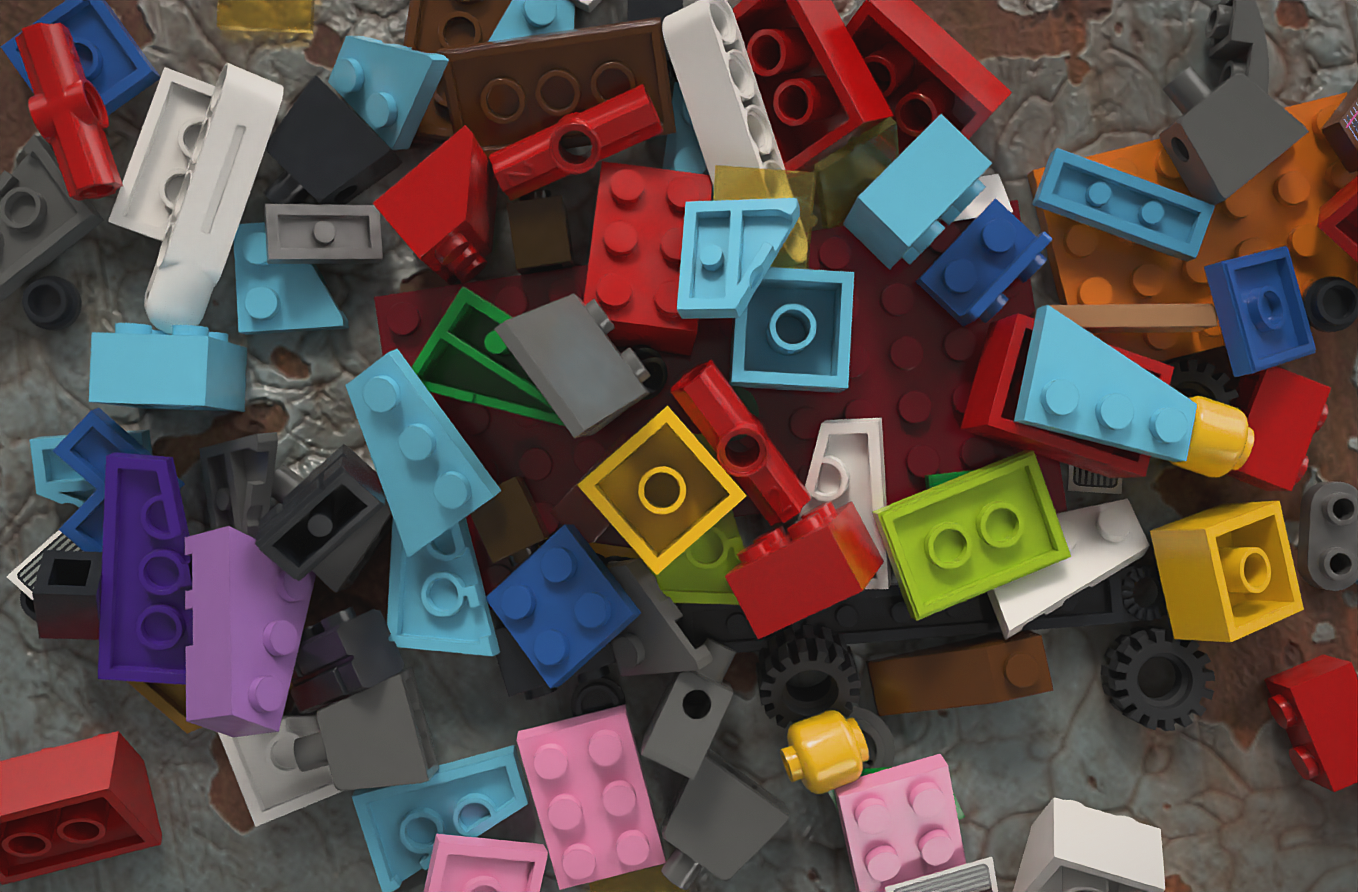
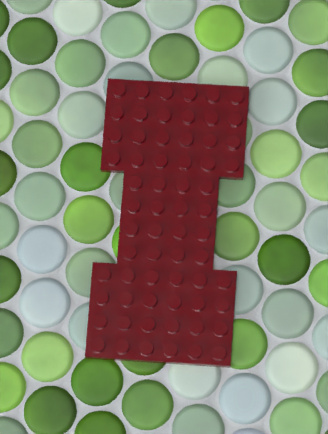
[374,200,1067,610]

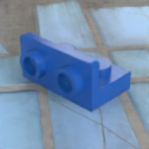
[915,198,1053,327]

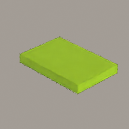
[872,450,1071,621]

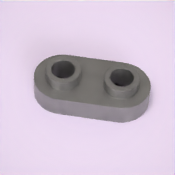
[1297,482,1358,591]

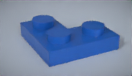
[53,408,185,552]

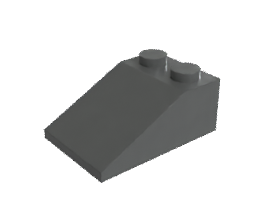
[494,294,651,438]

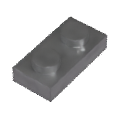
[264,204,383,264]

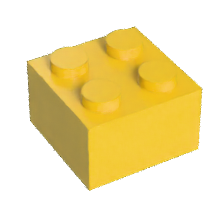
[578,406,747,575]
[1150,501,1304,642]

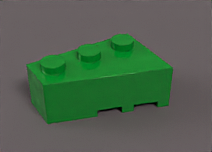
[411,286,565,426]

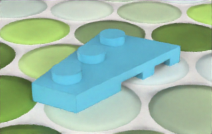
[1014,304,1197,462]
[345,349,501,557]
[387,517,500,656]
[352,745,530,892]

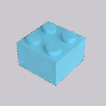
[843,114,992,270]
[729,267,854,393]
[89,323,247,412]

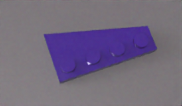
[98,452,193,685]

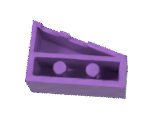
[185,526,316,738]

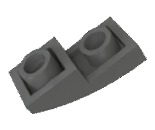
[1205,0,1269,94]

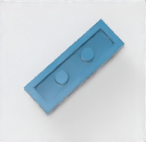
[1032,148,1215,262]

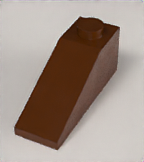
[866,630,1054,716]

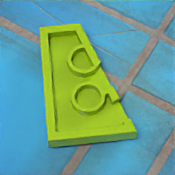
[649,434,744,605]

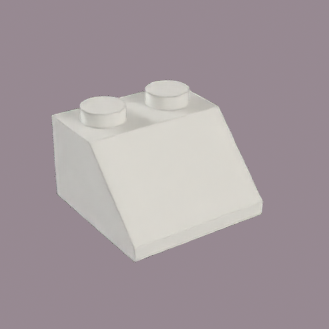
[1013,797,1165,892]

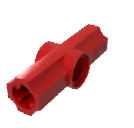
[15,23,123,201]
[489,84,663,201]
[671,359,811,526]

